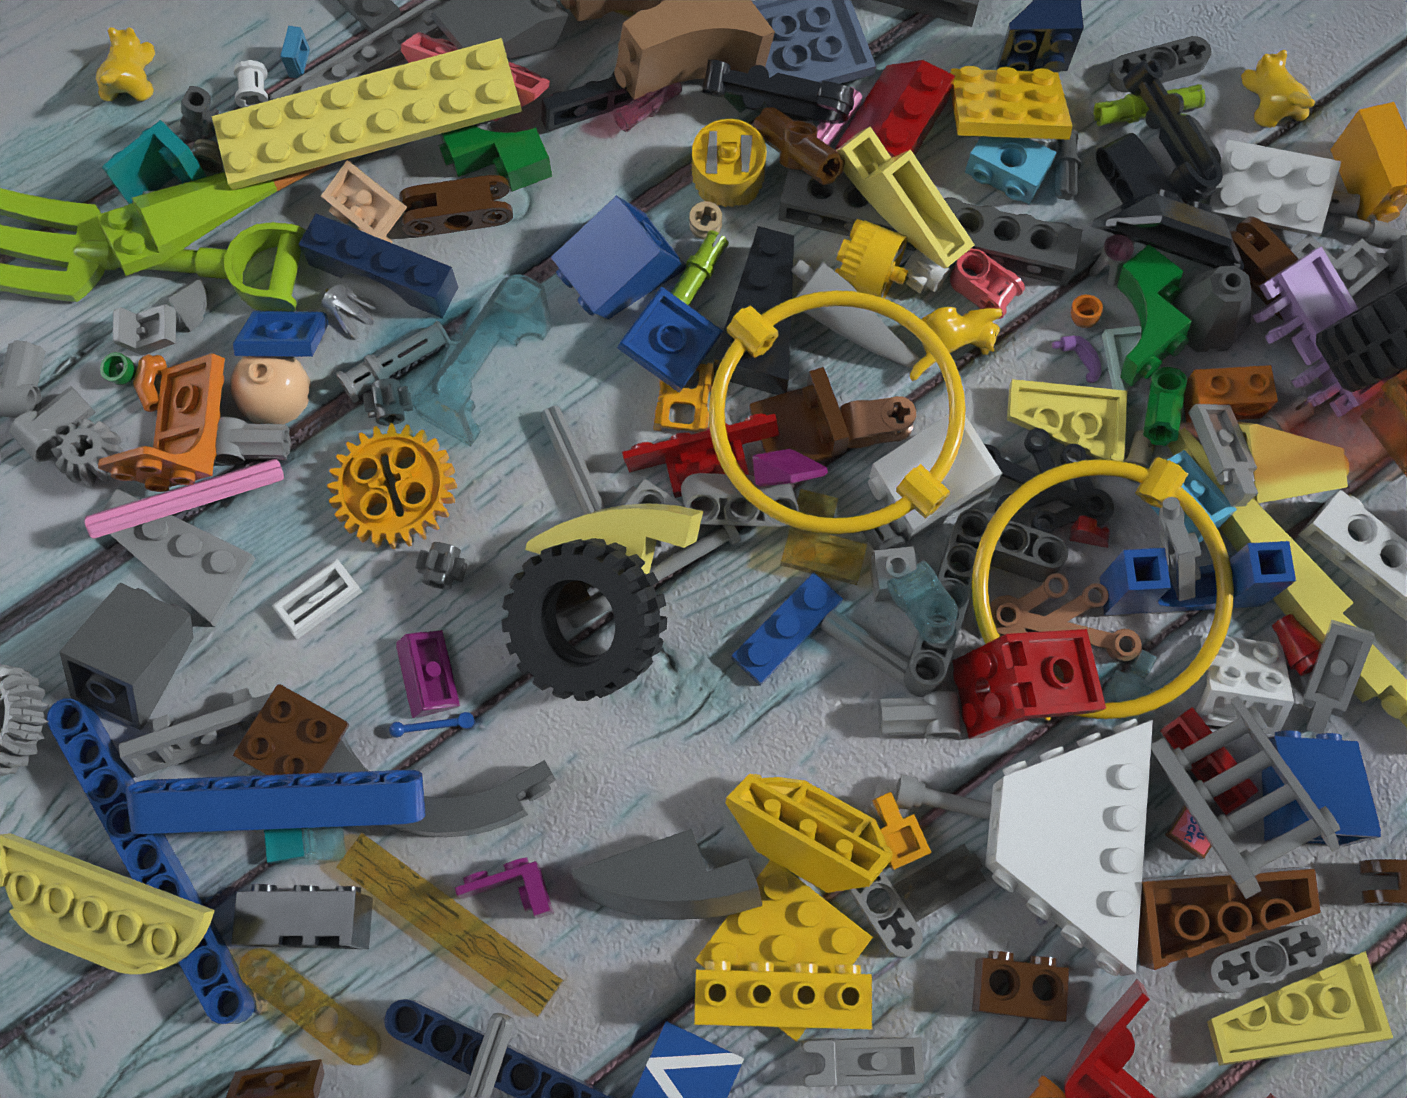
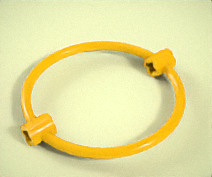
[709,290,966,534]
[972,457,1234,721]

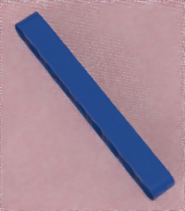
[47,698,256,1024]

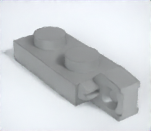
[1188,404,1258,507]
[1303,620,1375,734]

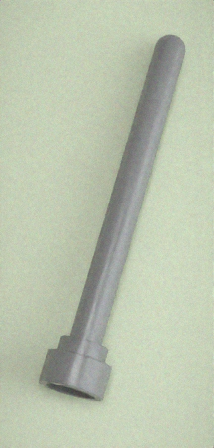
[894,774,991,820]

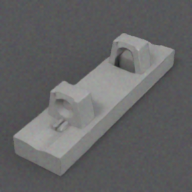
[119,688,272,778]

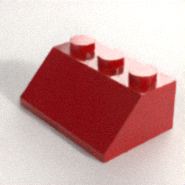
[835,60,955,158]

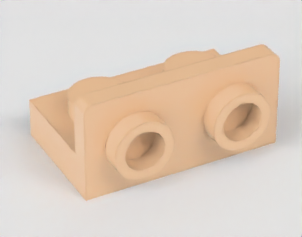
[321,160,407,243]

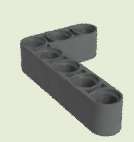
[903,509,1068,697]

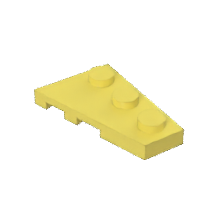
[1007,379,1127,462]

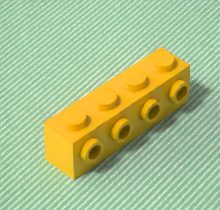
[694,961,872,1029]

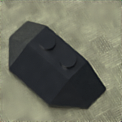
[1091,189,1244,271]

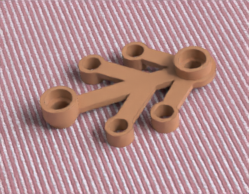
[990,573,1142,662]

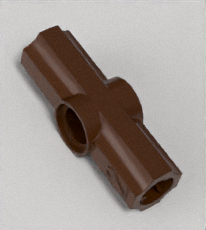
[753,107,845,185]

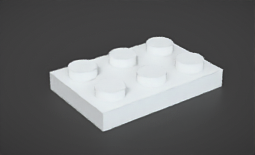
[1209,139,1341,237]

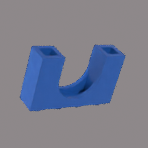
[1099,541,1296,615]

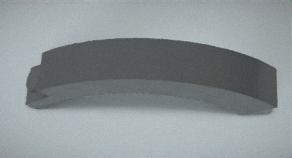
[321,735,556,838]

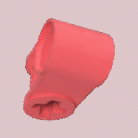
[950,248,1025,319]

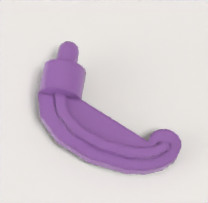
[1052,335,1102,383]

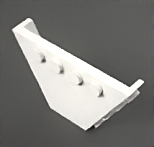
[985,719,1153,976]

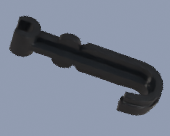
[1123,58,1223,203]
[702,59,854,124]

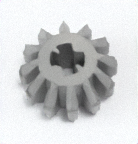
[51,418,124,487]

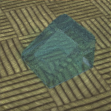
[301,827,346,865]

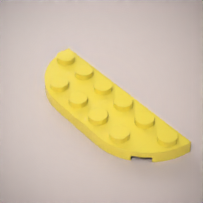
[0,833,215,974]

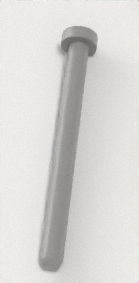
[567,525,741,628]

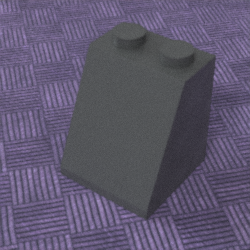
[59,583,194,730]

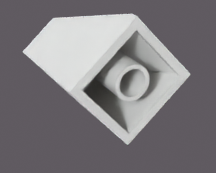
[868,414,1002,541]

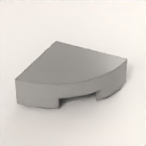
[168,279,209,331]

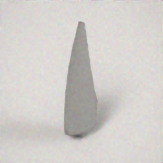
[791,259,930,374]

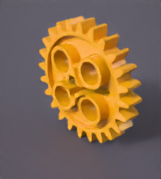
[327,423,457,549]

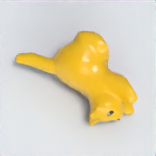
[96,27,155,101]
[1241,50,1315,128]
[910,307,1002,381]

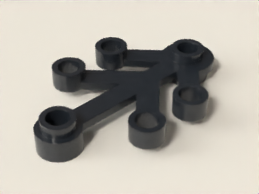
[984,428,1114,534]

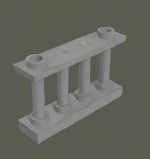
[1151,696,1340,899]

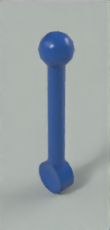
[389,712,475,738]

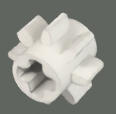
[904,249,951,294]

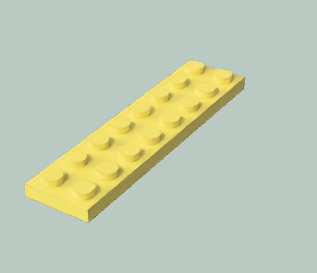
[212,38,522,190]

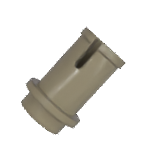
[1124,430,1156,482]

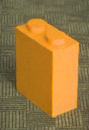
[1330,102,1407,223]

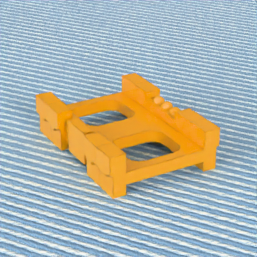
[653,363,714,432]

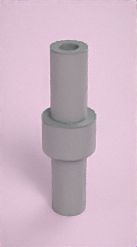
[1338,215,1407,245]

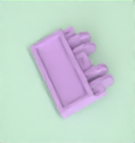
[1252,246,1399,417]

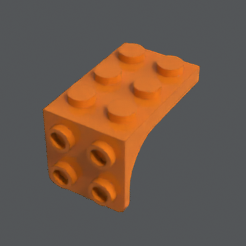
[98,353,225,492]

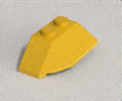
[725,773,893,893]

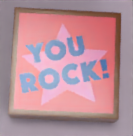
[1165,804,1212,859]

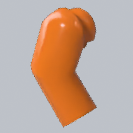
[133,354,167,412]

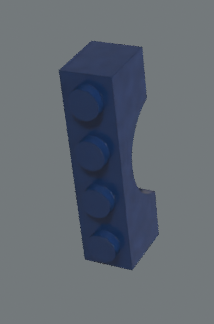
[298,213,459,318]

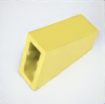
[1238,422,1349,503]

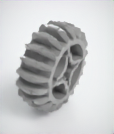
[0,664,49,776]

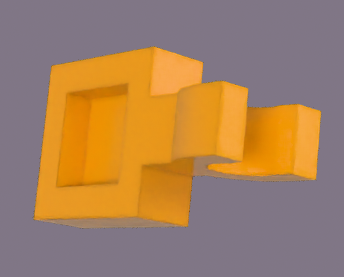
[872,792,932,870]

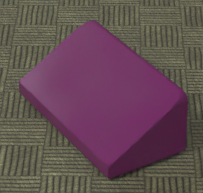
[753,449,828,486]
[396,630,460,718]

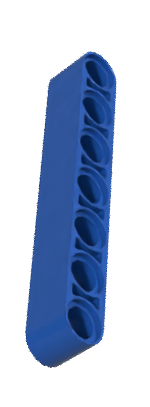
[126,770,426,834]

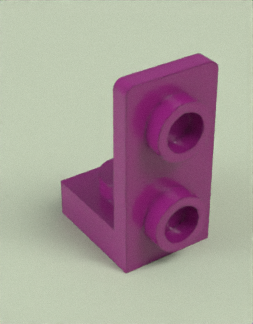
[455,857,554,919]

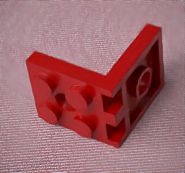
[952,629,1106,739]

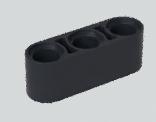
[1095,133,1184,204]

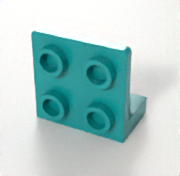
[102,120,207,205]

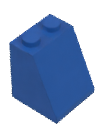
[551,195,687,320]
[1262,730,1381,846]

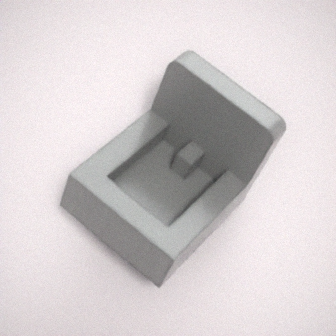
[113,304,176,355]

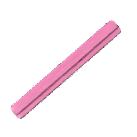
[84,459,284,539]

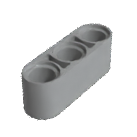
[681,473,799,527]

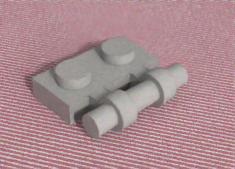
[1159,497,1201,601]

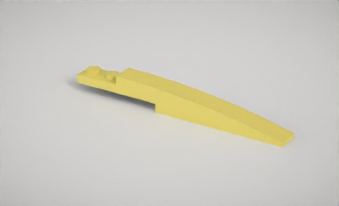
[1168,427,1407,727]

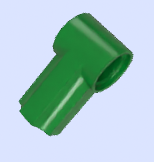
[1143,367,1187,446]

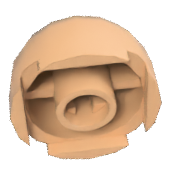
[230,356,311,424]

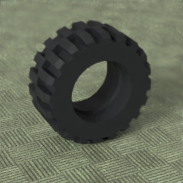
[1316,282,1407,392]
[501,538,668,701]

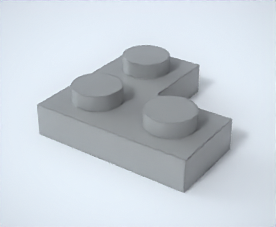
[1290,234,1390,297]

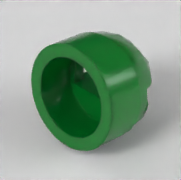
[100,352,136,385]

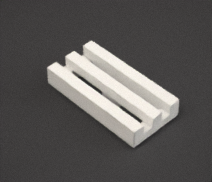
[272,559,363,639]

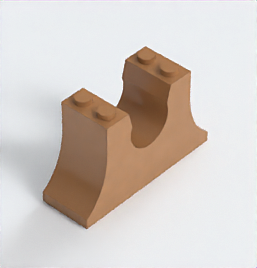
[560,0,775,100]

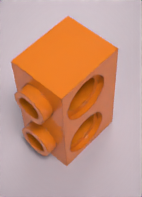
[1183,365,1278,423]

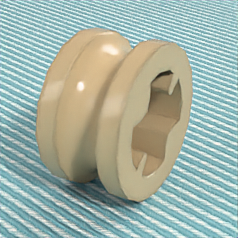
[689,201,722,240]

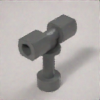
[180,86,219,141]

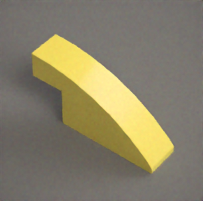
[836,127,975,269]
[525,503,703,574]

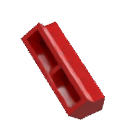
[1160,707,1259,815]

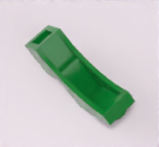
[433,125,552,192]
[1117,244,1192,386]

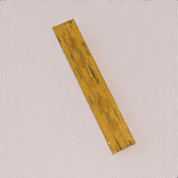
[336,833,564,1017]

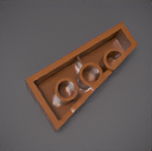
[1138,867,1321,970]

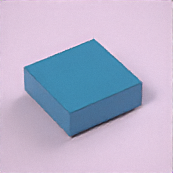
[280,26,310,78]

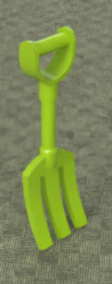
[0,188,306,312]

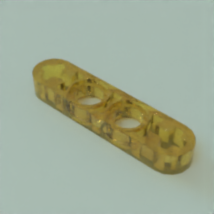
[239,948,381,1066]

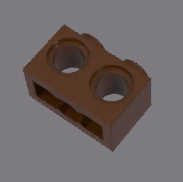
[972,950,1069,1022]

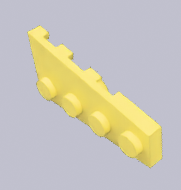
[1207,951,1393,1066]

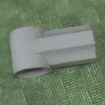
[0,340,46,418]
[9,386,96,462]
[214,417,291,466]
[878,691,961,739]

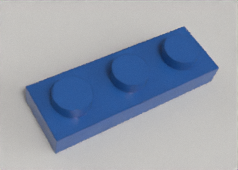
[731,572,843,686]

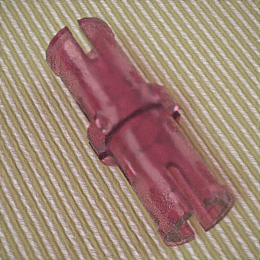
[613,81,682,132]

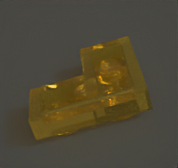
[780,489,868,585]

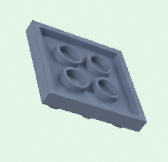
[752,0,876,84]

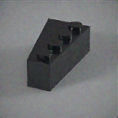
[714,226,794,395]

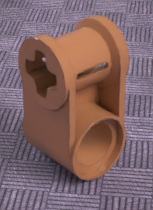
[839,396,916,448]

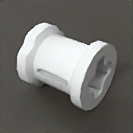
[234,60,268,108]

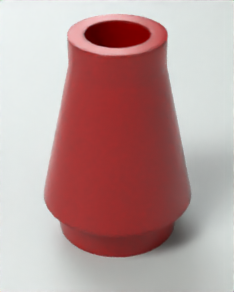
[1271,614,1322,676]

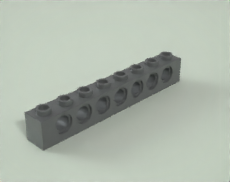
[778,168,1083,286]

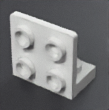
[1196,633,1294,735]

